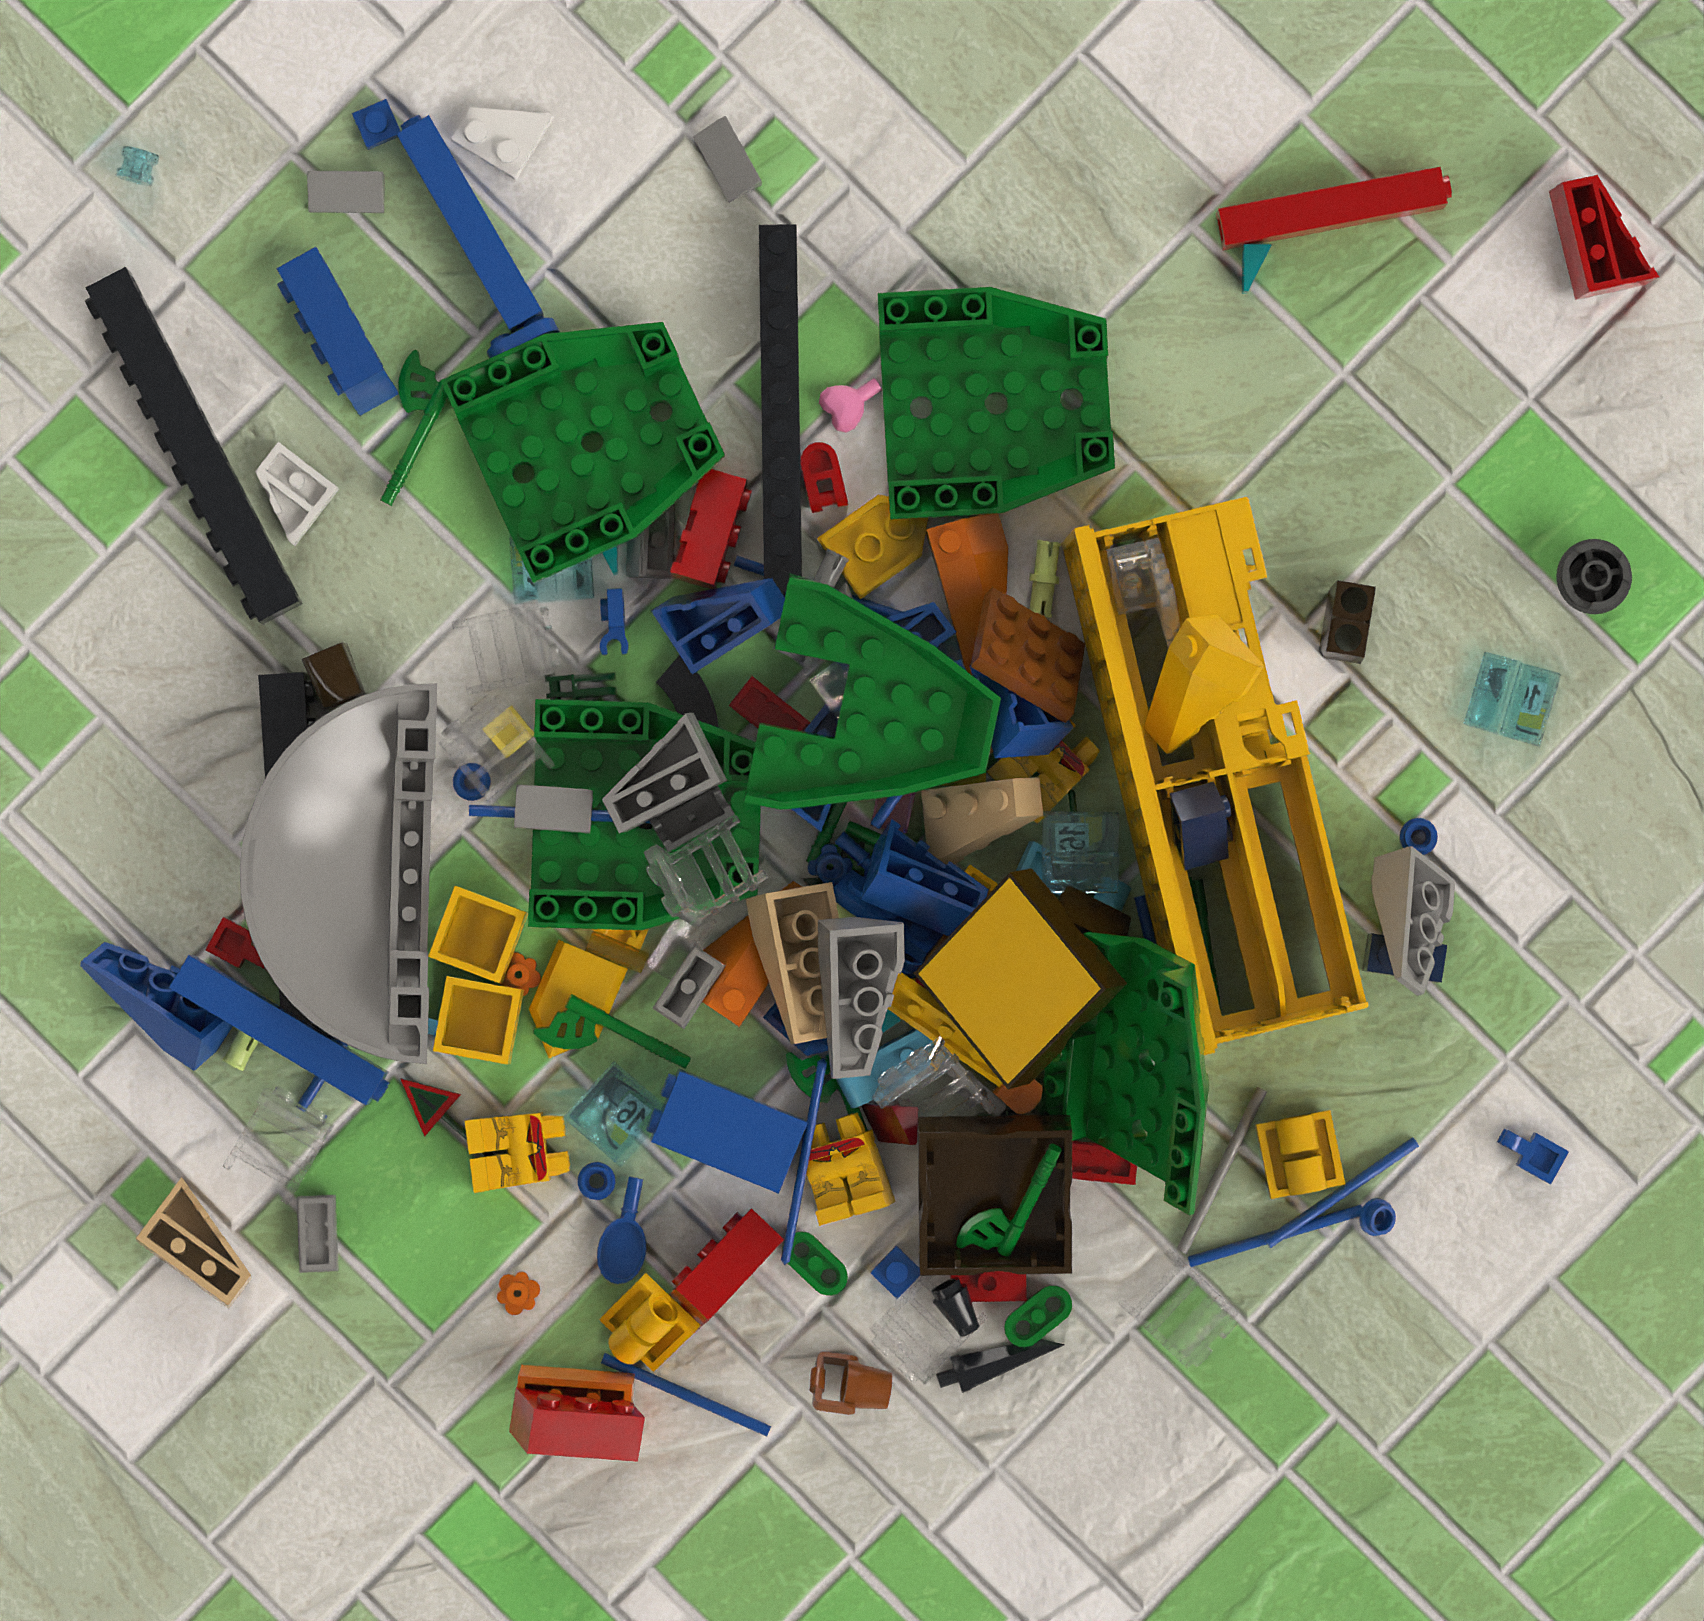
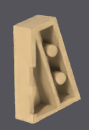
[921,777,1043,865]
[136,1177,252,1309]

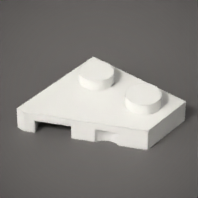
[451,107,553,180]
[255,442,339,546]

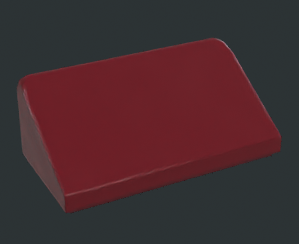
[862,1104,918,1145]

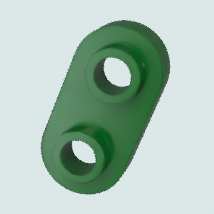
[782,1231,848,1296]
[1004,1285,1072,1347]

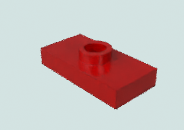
[729,676,811,731]
[1072,1141,1137,1185]
[950,1271,1027,1302]

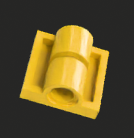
[1255,1110,1345,1199]
[599,1273,701,1372]

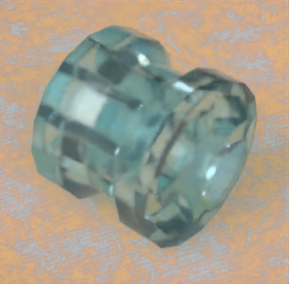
[115,146,160,186]

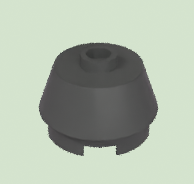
[1556,539,1632,614]

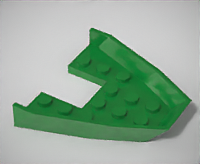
[744,573,1001,810]

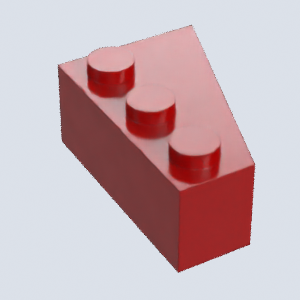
[1549,175,1659,300]
[670,469,752,589]
[669,1208,784,1332]
[509,1387,645,1462]

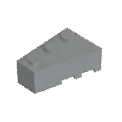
[602,713,727,833]

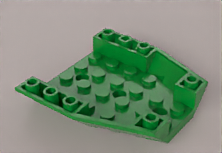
[878,287,1115,520]
[440,322,725,584]
[528,699,761,931]
[1040,932,1209,1216]

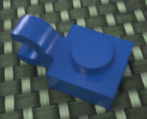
[600,588,629,656]
[1497,1129,1569,1185]

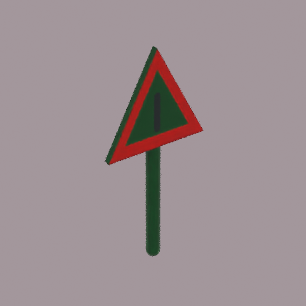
[400,1078,494,1156]

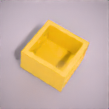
[428,886,528,984]
[433,976,524,1065]

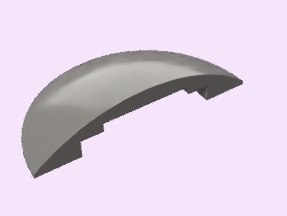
[240,683,437,1064]

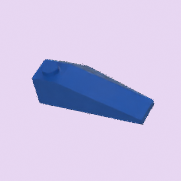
[80,942,233,1071]

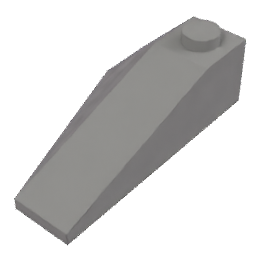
[1371,846,1455,996]
[818,917,905,1079]

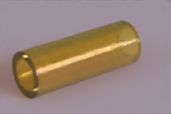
[585,931,650,974]

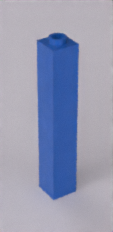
[396,115,544,333]
[169,955,390,1105]

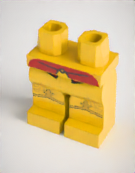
[987,719,1100,824]
[464,1112,571,1193]
[800,1112,896,1226]

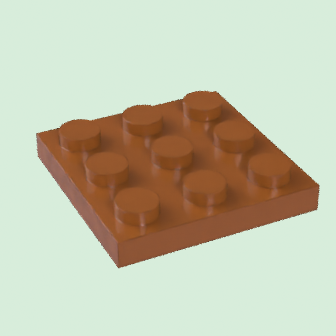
[971,587,1086,723]

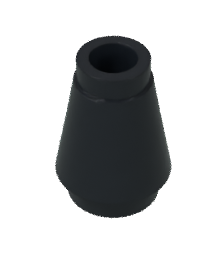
[932,1277,980,1337]

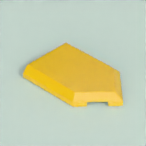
[817,495,928,600]
[529,940,628,1058]

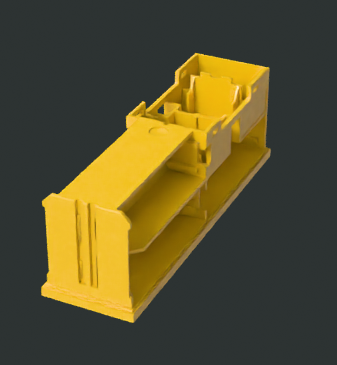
[1061,497,1369,1055]

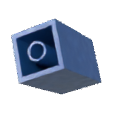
[646,1068,807,1194]

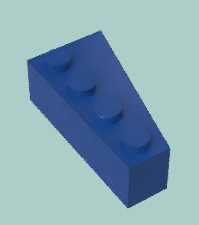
[276,247,399,416]

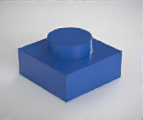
[352,99,400,150]
[870,1245,920,1299]

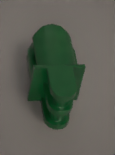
[545,672,617,700]

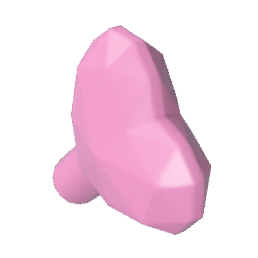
[819,378,882,433]

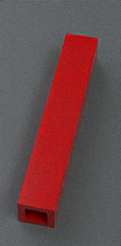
[1216,166,1452,251]

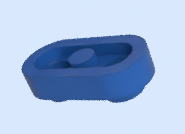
[487,316,560,358]

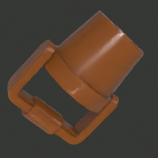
[809,1352,892,1415]

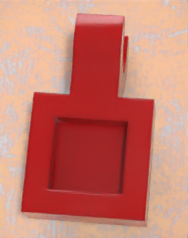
[205,917,266,970]

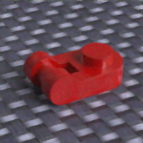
[801,442,848,513]

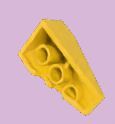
[1144,614,1264,754]

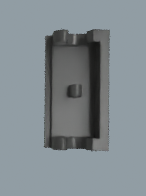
[649,785,734,853]

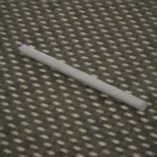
[1177,1087,1267,1254]

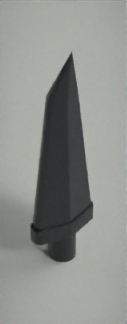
[936,1339,1065,1393]

